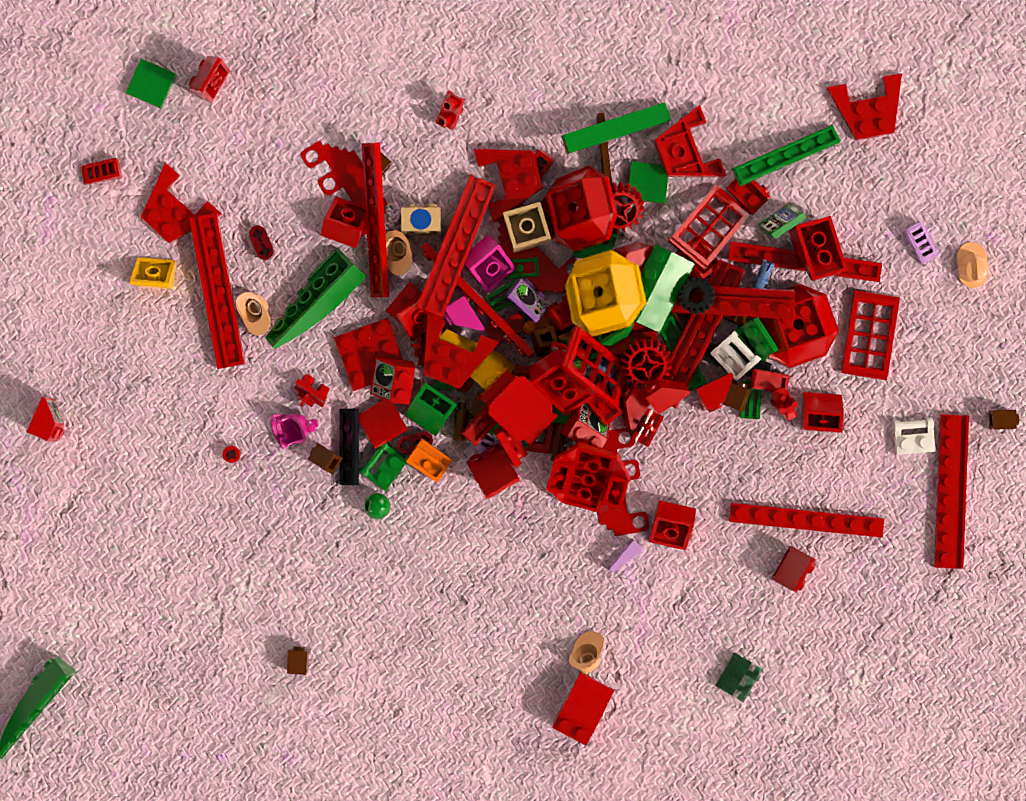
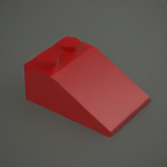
[189,56,230,104]
[788,216,848,281]
[528,347,595,416]
[466,443,521,500]
[552,672,614,746]

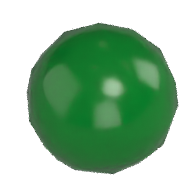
[364,493,391,520]

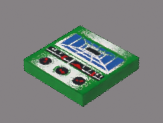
[758,203,807,239]

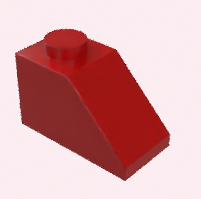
[643,379,691,415]
[620,384,650,430]

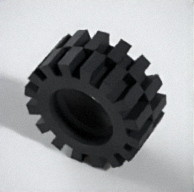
[678,277,716,314]

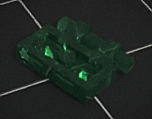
[715,652,763,702]

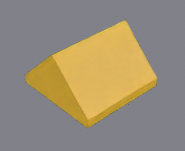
[130,257,176,290]

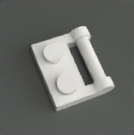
[710,331,761,381]
[893,417,936,455]

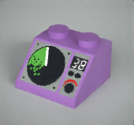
[503,278,549,322]

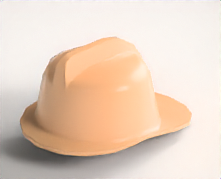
[386,230,413,276]
[957,242,989,288]
[236,292,270,336]
[569,631,604,675]

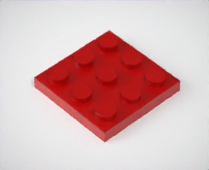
[334,318,403,391]

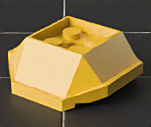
[565,250,646,336]

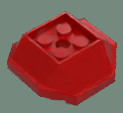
[541,166,618,252]
[755,284,839,368]
[546,442,631,513]

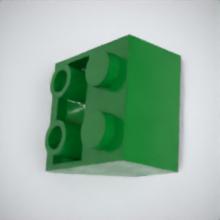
[405,383,457,436]

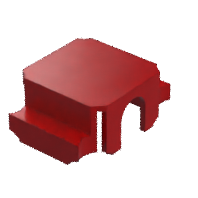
[478,367,558,446]

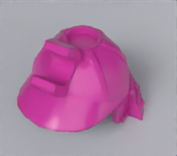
[270,413,319,450]

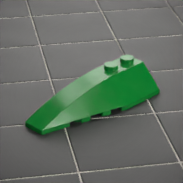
[265,247,367,349]
[0,657,76,760]

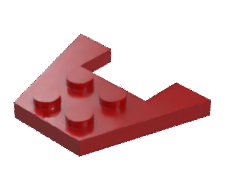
[826,73,902,141]
[653,105,726,177]
[474,149,544,223]
[141,162,223,243]
[424,314,500,389]

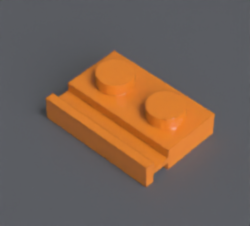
[406,438,453,483]

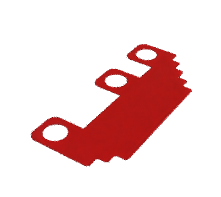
[301,141,388,237]
[497,204,576,294]
[598,428,649,536]

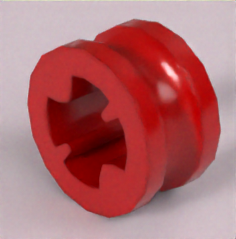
[222,446,241,463]

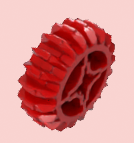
[611,181,645,233]
[620,337,672,389]

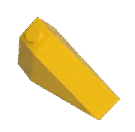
[439,329,515,390]

